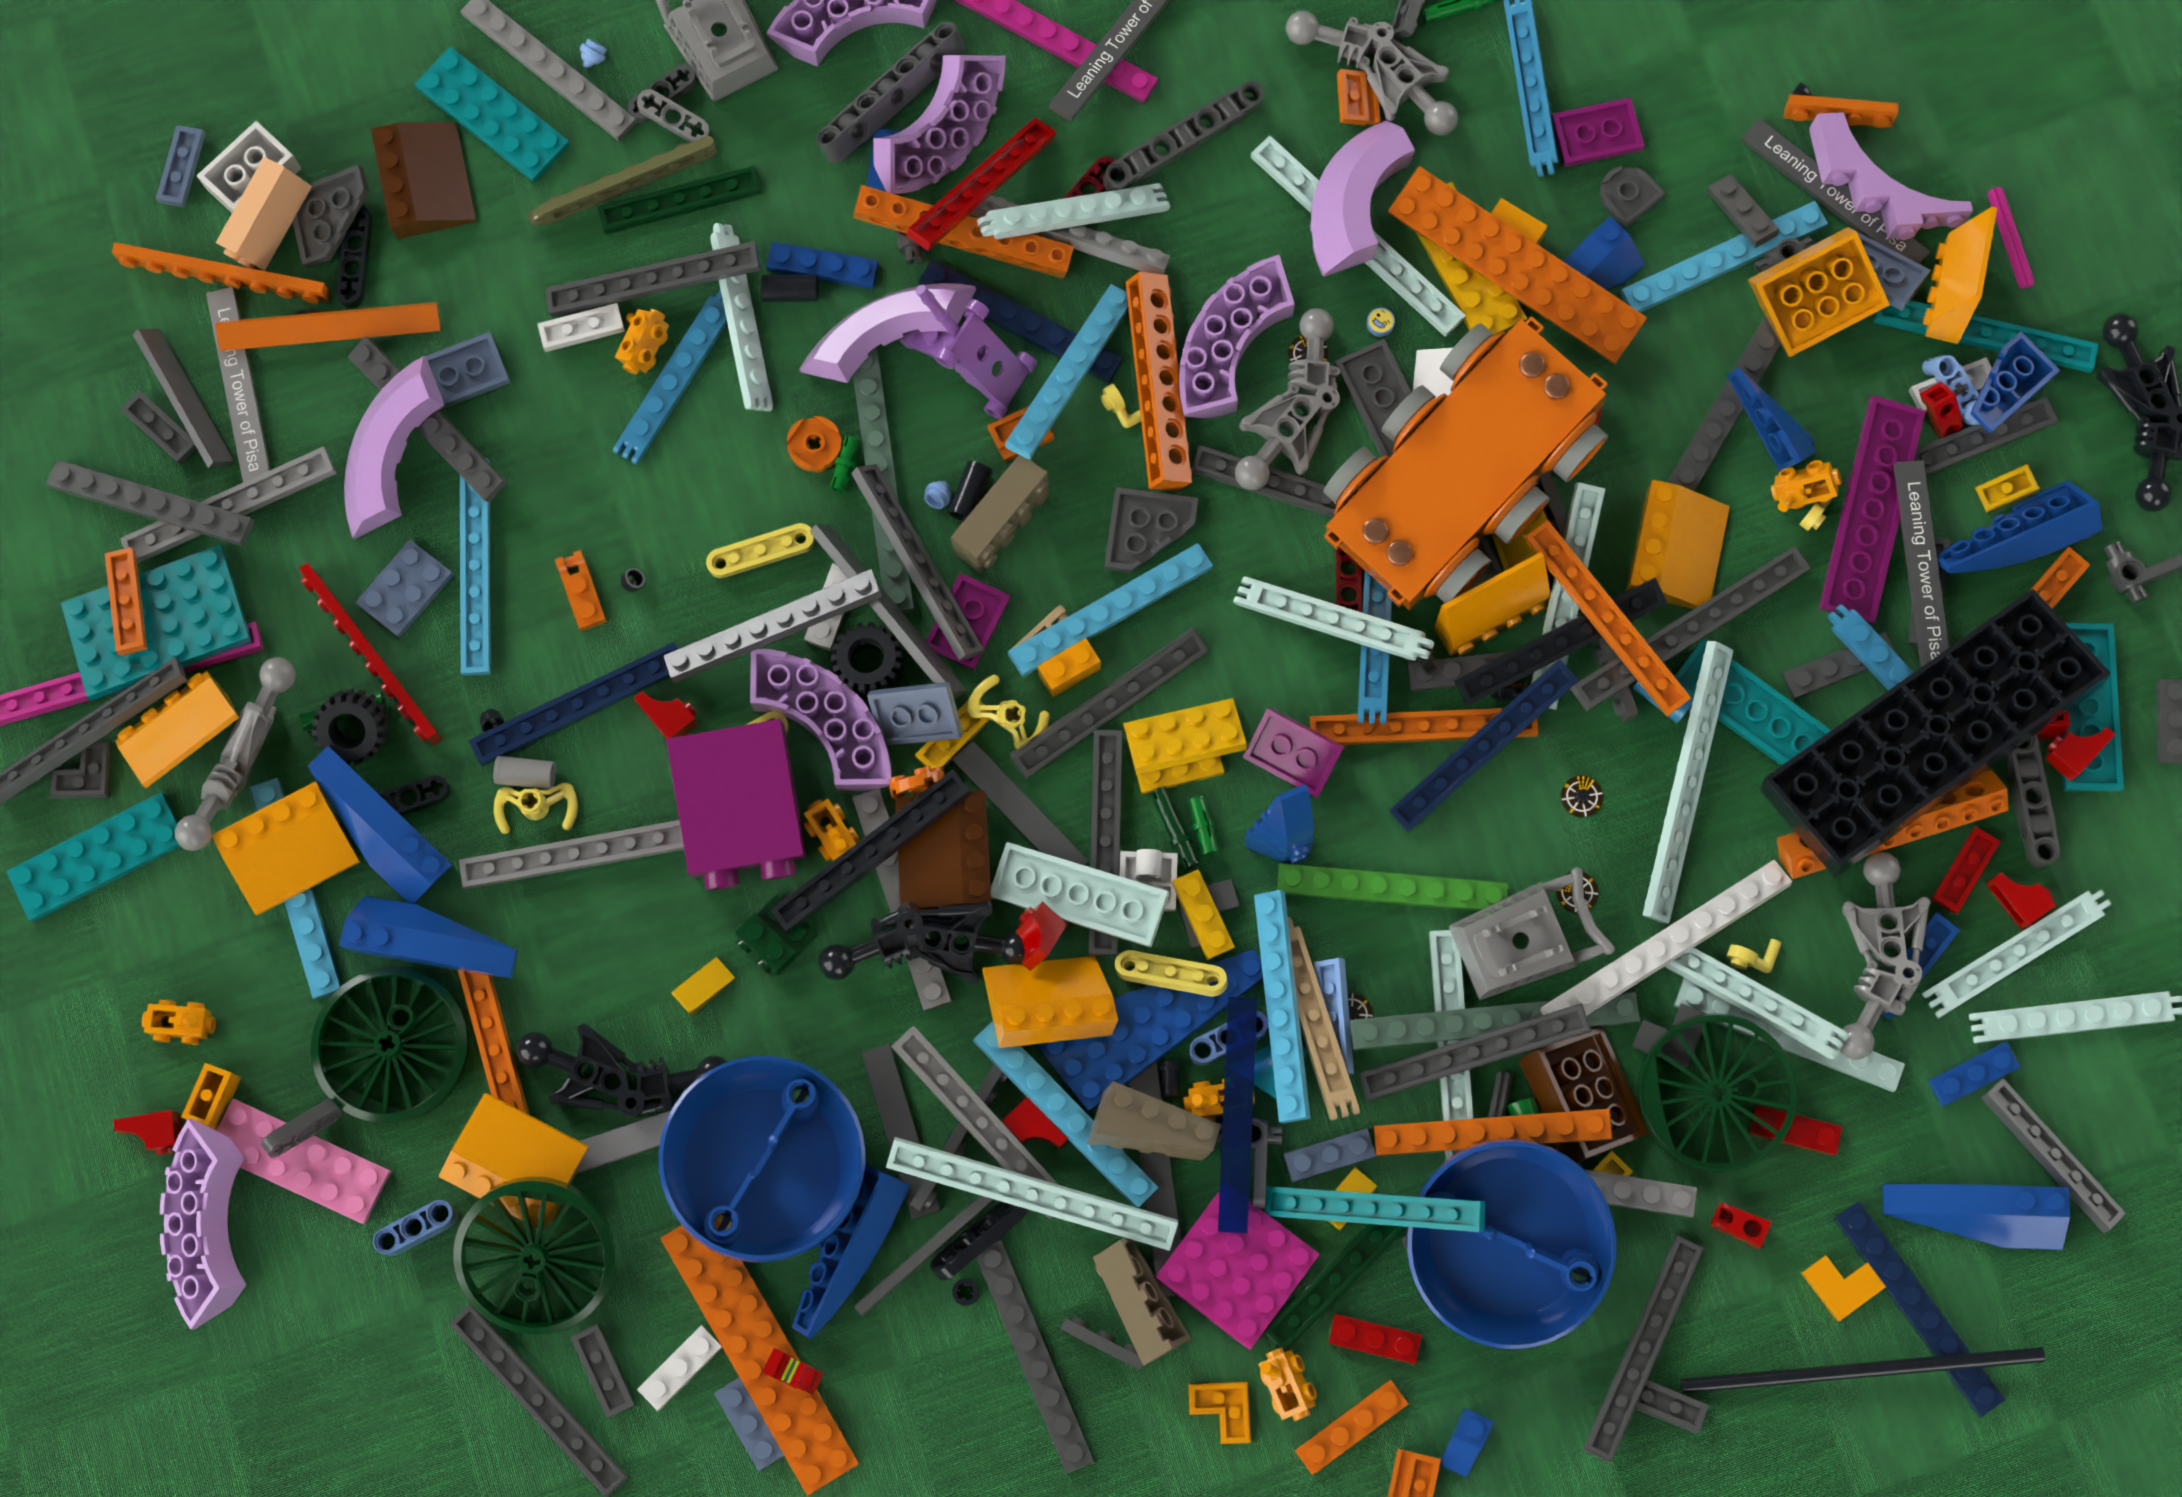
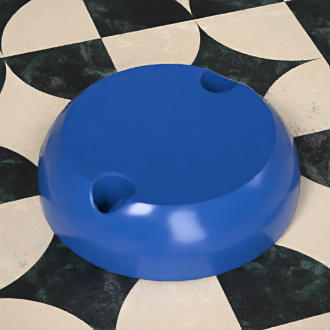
[659,1056,865,1263]
[1407,1139,1617,1349]

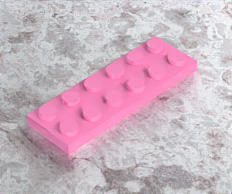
[216,1099,392,1225]

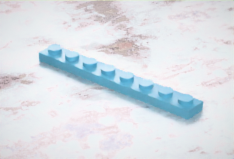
[1620,201,1828,313]
[1005,284,1129,460]
[460,458,491,676]
[1008,543,1213,677]
[250,778,342,1000]
[1254,890,1311,1123]
[973,1021,1159,1208]

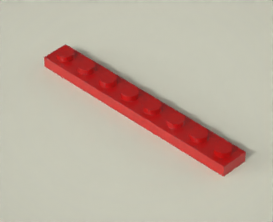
[906,117,1056,251]
[298,562,442,746]

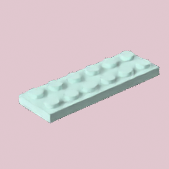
[991,842,1170,948]

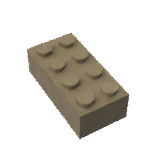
[951,455,1049,573]

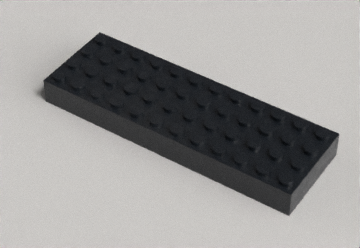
[1760,589,2111,877]

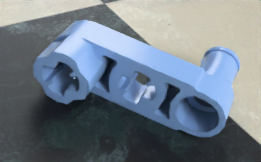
[1922,355,1981,425]

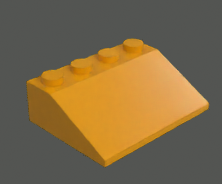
[1923,207,1997,344]
[1748,227,1890,357]
[1626,479,1730,609]
[1434,552,1551,656]
[115,671,239,789]
[212,781,360,916]
[982,956,1118,1048]
[439,1093,589,1231]

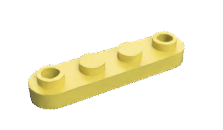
[706,523,815,578]
[1115,950,1228,997]

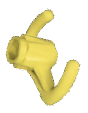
[966,675,1050,749]
[493,783,578,834]

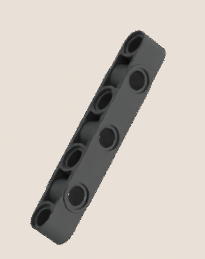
[816,22,966,163]
[1103,81,1264,191]
[2003,734,2060,869]

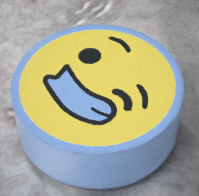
[1367,308,1395,337]

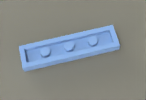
[1314,958,1354,1075]

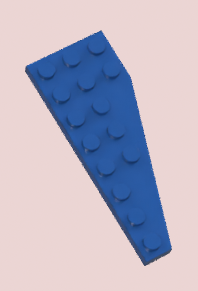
[1036,949,1263,1114]

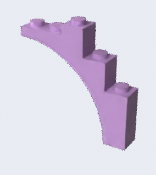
[1809,112,1973,240]

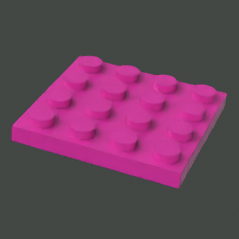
[1155,1183,1320,1350]

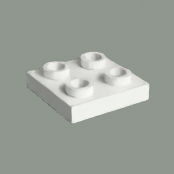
[1119,849,1178,912]

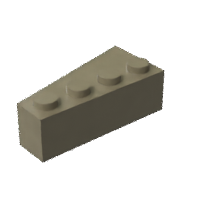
[1087,1081,1221,1161]
[1093,1238,1191,1366]

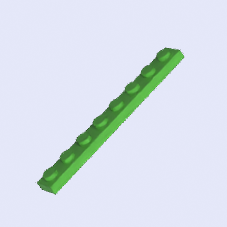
[1277,863,1508,911]

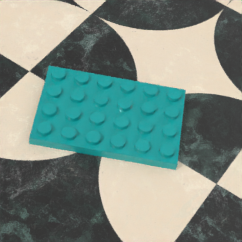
[61,544,252,701]

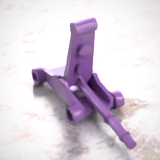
[900,285,1038,420]

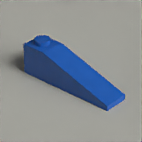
[1563,216,1645,290]
[1970,331,2060,433]
[1726,367,1816,471]

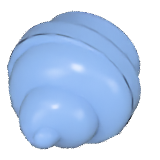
[580,38,607,68]
[924,481,952,509]

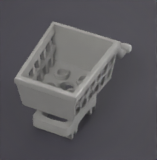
[656,0,779,102]
[1449,867,1615,1000]

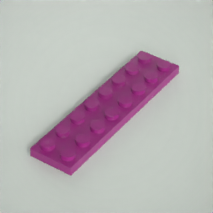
[1818,395,1926,625]

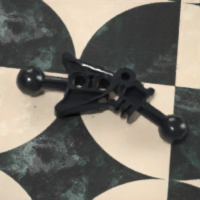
[2096,313,2182,512]
[818,900,1025,985]
[516,1024,728,1117]

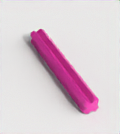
[1987,187,2035,289]

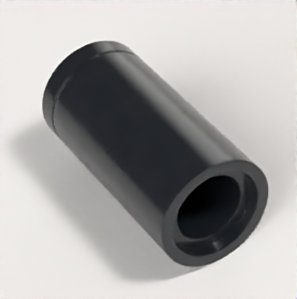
[761,274,818,302]
[948,461,993,522]

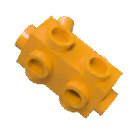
[615,309,669,375]
[1771,460,1842,512]
[803,799,861,862]
[142,1000,216,1045]
[1183,1077,1255,1122]
[1259,1347,1317,1422]

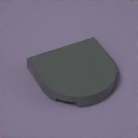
[1599,166,1666,230]

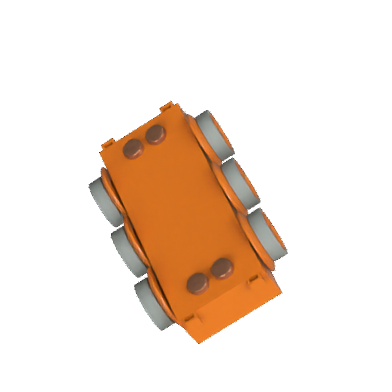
[1323,316,1608,611]

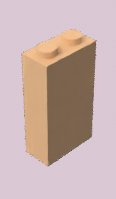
[216,157,312,271]

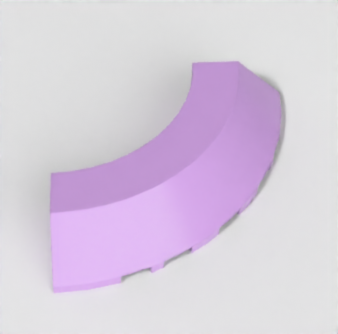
[766,0,937,67]
[873,55,1006,194]
[1310,120,1415,277]
[1179,255,1295,419]
[799,283,976,383]
[344,356,445,539]
[750,649,892,792]
[160,1119,247,1330]

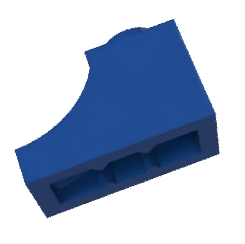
[1440,1409,1494,1478]

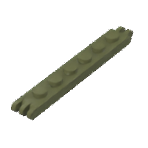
[528,136,717,227]

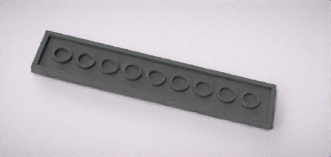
[1334,339,1503,591]

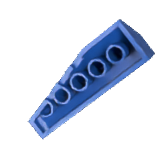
[1937,480,2103,573]
[308,746,453,904]
[1244,784,1314,864]
[339,896,518,979]
[792,1163,910,1339]
[1882,1184,2070,1250]

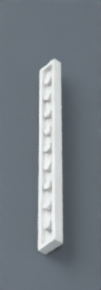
[1541,860,1792,1016]

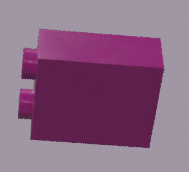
[666,719,808,891]

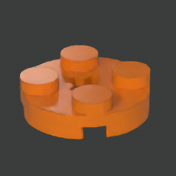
[787,416,843,473]
[889,766,945,799]

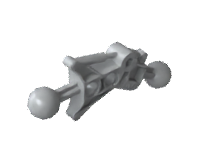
[1285,10,1458,136]
[1235,308,1340,490]
[174,657,296,851]
[1838,851,1930,1060]

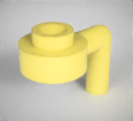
[1100,384,1141,428]
[1799,500,1831,531]
[1726,939,1782,973]

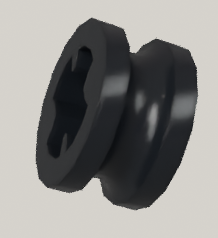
[952,1279,979,1306]

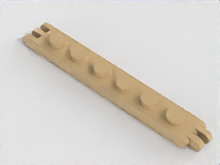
[1288,917,1360,1121]

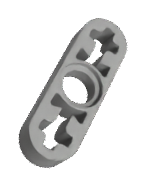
[637,89,709,143]

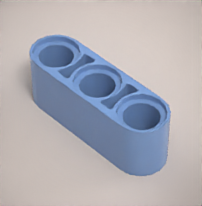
[1189,1011,1268,1066]
[373,1200,459,1256]

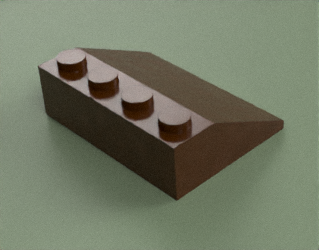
[371,122,477,240]
[895,791,991,910]
[1519,1026,1650,1164]

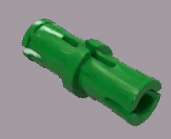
[829,435,862,493]
[1188,796,1220,856]

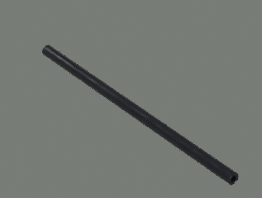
[1680,1347,2045,1394]

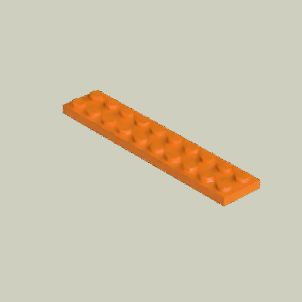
[1388,166,1647,365]
[660,1220,860,1496]

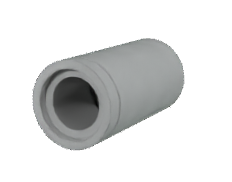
[493,756,556,789]

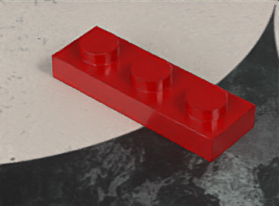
[1931,826,2001,915]
[1748,1105,1842,1156]
[1328,1314,1422,1365]

